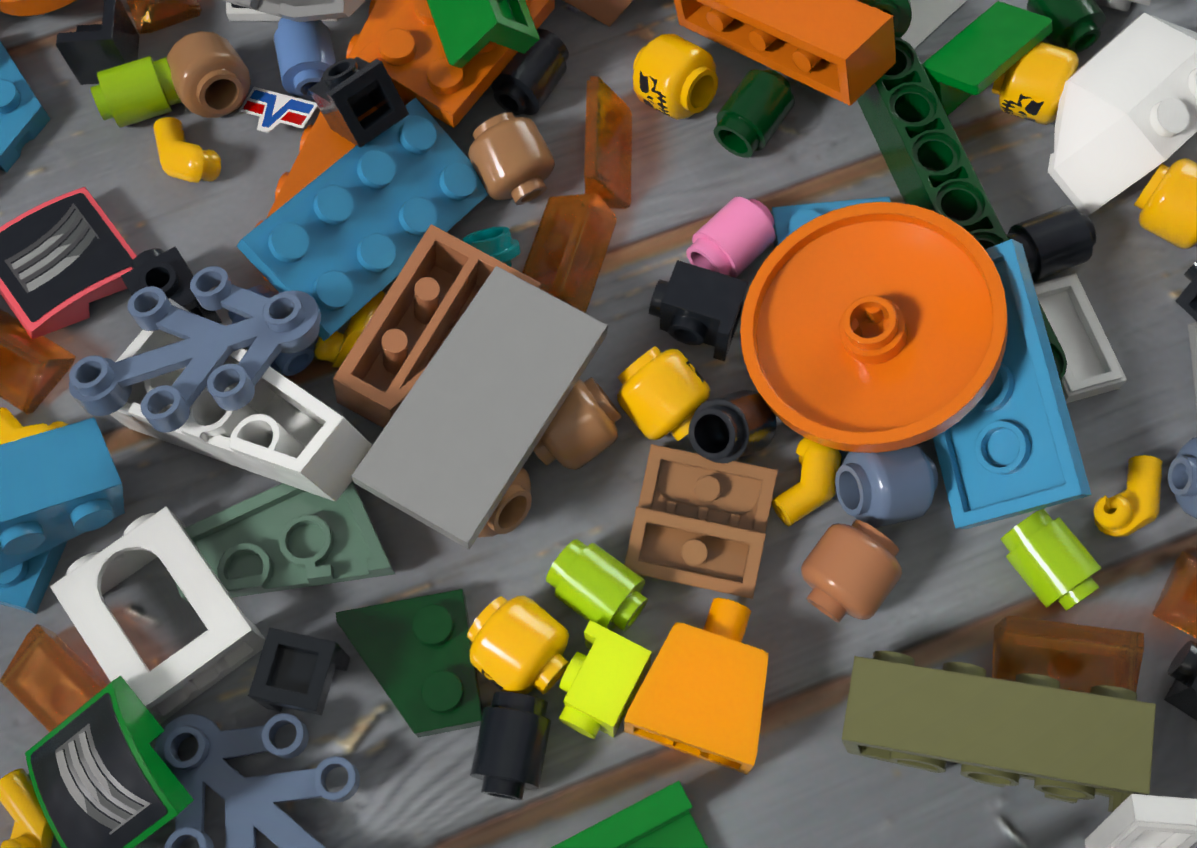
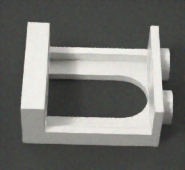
[50,507,265,724]

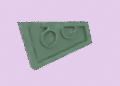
[174,481,395,604]

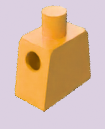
[624,598,768,775]

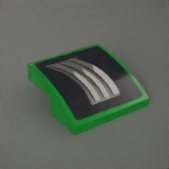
[25,676,194,848]

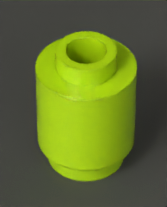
[90,56,181,128]
[1000,508,1102,611]
[546,539,648,632]

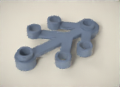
[69,266,321,433]
[154,713,360,848]

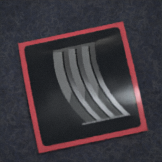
[0,187,136,340]

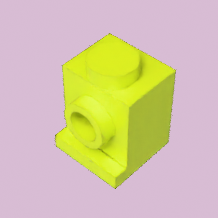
[558,620,652,739]

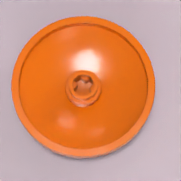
[740,202,1008,453]

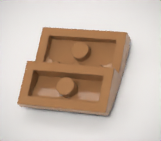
[624,444,778,599]

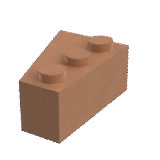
[333,224,542,428]

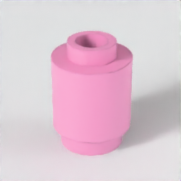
[686,197,776,278]

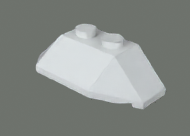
[1048,13,1197,216]

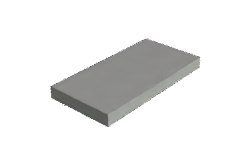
[351,266,608,550]

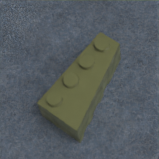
[842,651,1156,812]

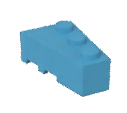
[0,417,125,573]

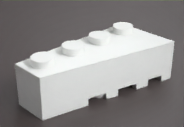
[109,298,372,502]

